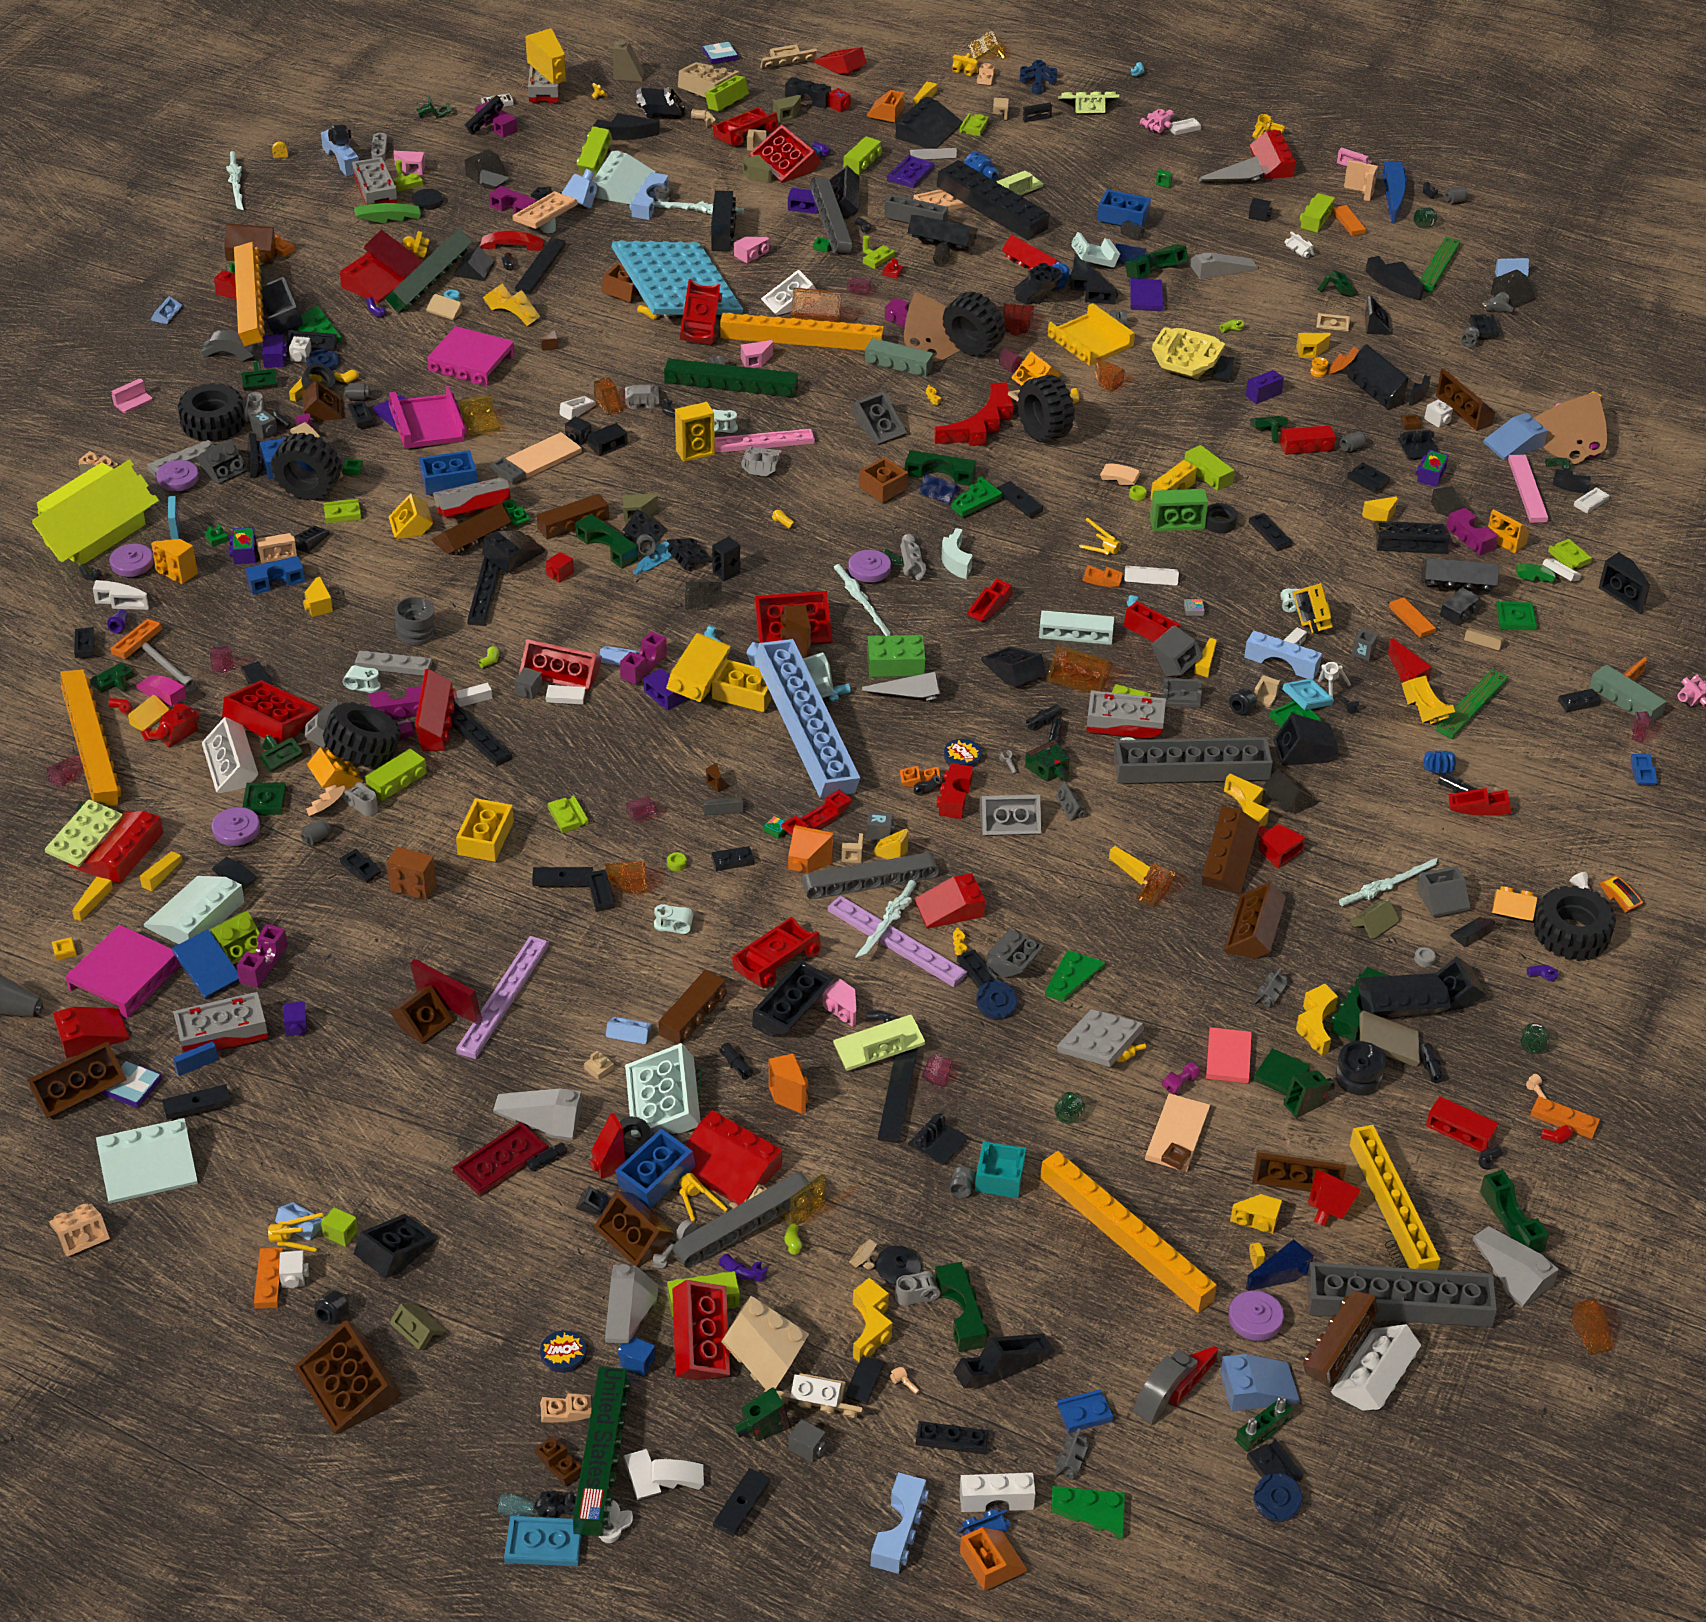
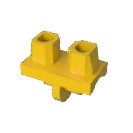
[952,53,979,76]
[402,231,429,258]

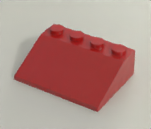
[749,125,822,183]
[340,252,404,303]
[754,591,833,644]
[222,680,320,744]
[68,811,163,884]
[685,1110,782,1206]

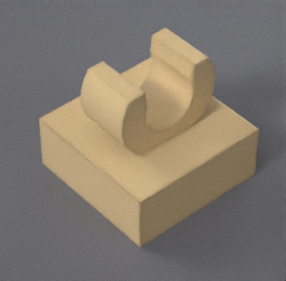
[584,1051,614,1080]
[849,1239,879,1270]

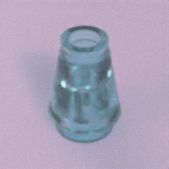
[497,1492,534,1516]

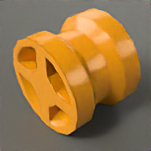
[1310,357,1328,377]

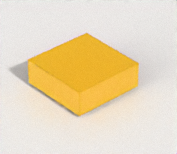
[52,937,77,961]

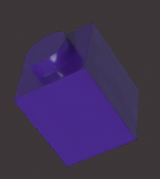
[283,1001,307,1036]

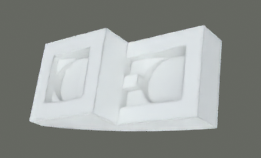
[623,1449,661,1500]
[652,1459,704,1490]

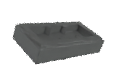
[490,457,526,484]

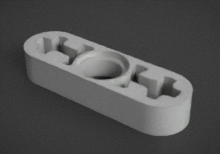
[371,133,387,161]

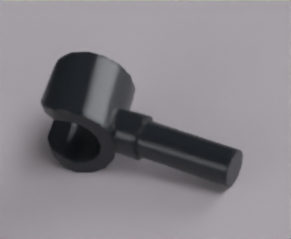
[1338,695,1360,713]

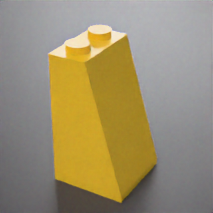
[526,28,566,85]
[666,633,731,702]

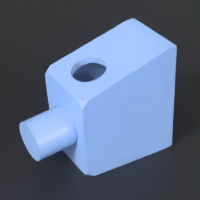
[562,169,598,209]

